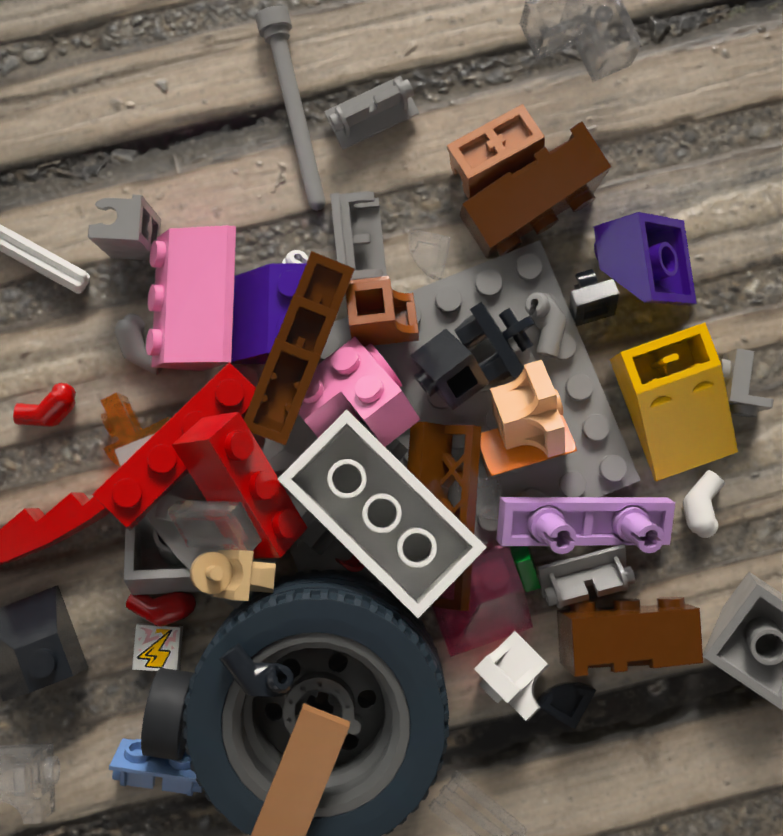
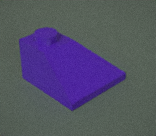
[593,212,697,306]

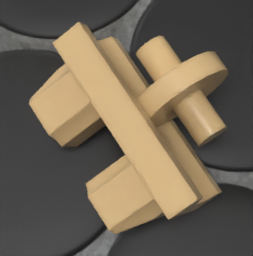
[190,550,276,601]

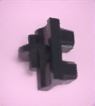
[454,302,535,385]

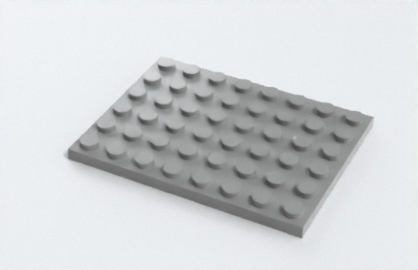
[218,240,641,586]

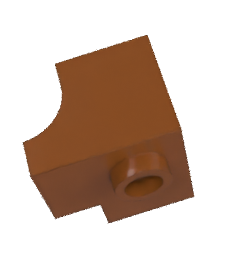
[346,276,419,347]

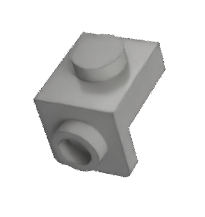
[719,348,774,417]

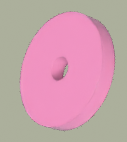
[365,343,403,388]

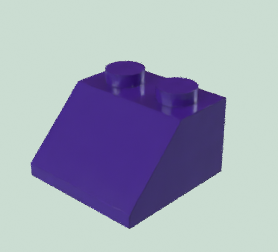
[231,263,319,364]

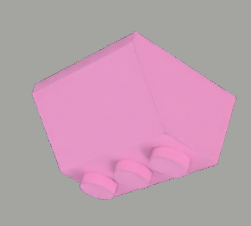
[146,225,236,371]

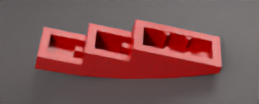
[0,492,110,565]

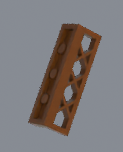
[397,422,482,611]

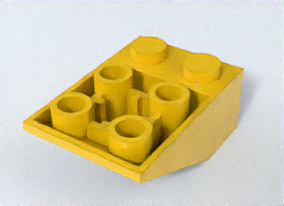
[609,322,738,481]

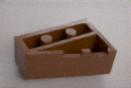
[460,121,611,258]
[557,597,703,677]

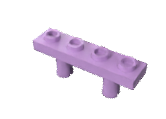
[496,497,675,554]

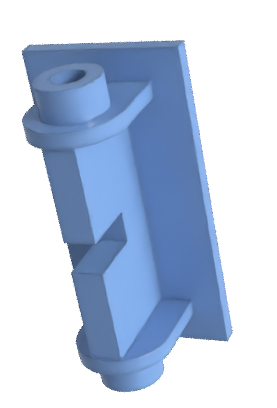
[109,738,203,796]

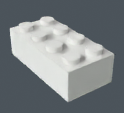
[278,409,487,618]

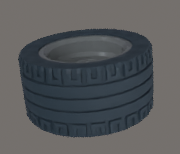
[183,570,449,836]

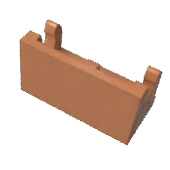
[447,104,545,199]

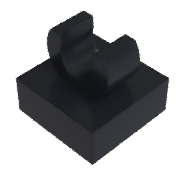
[569,269,619,327]

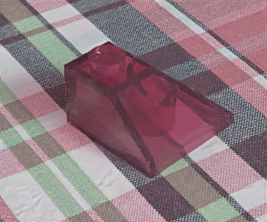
[432,545,533,657]

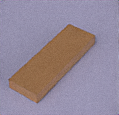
[250,703,350,836]

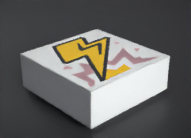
[132,623,183,671]

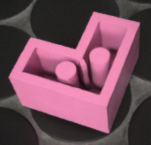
[298,337,421,447]

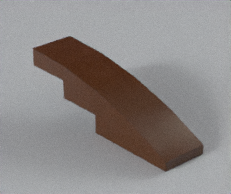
[244,251,355,446]

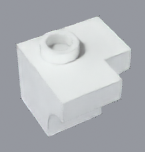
[474,631,550,721]

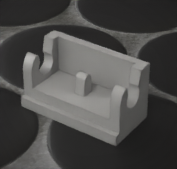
[330,191,387,280]
[88,194,161,260]

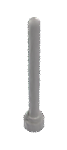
[255,6,326,211]

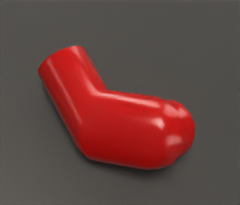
[13,383,76,427]
[126,592,196,627]

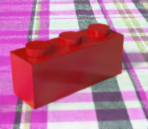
[172,412,307,559]

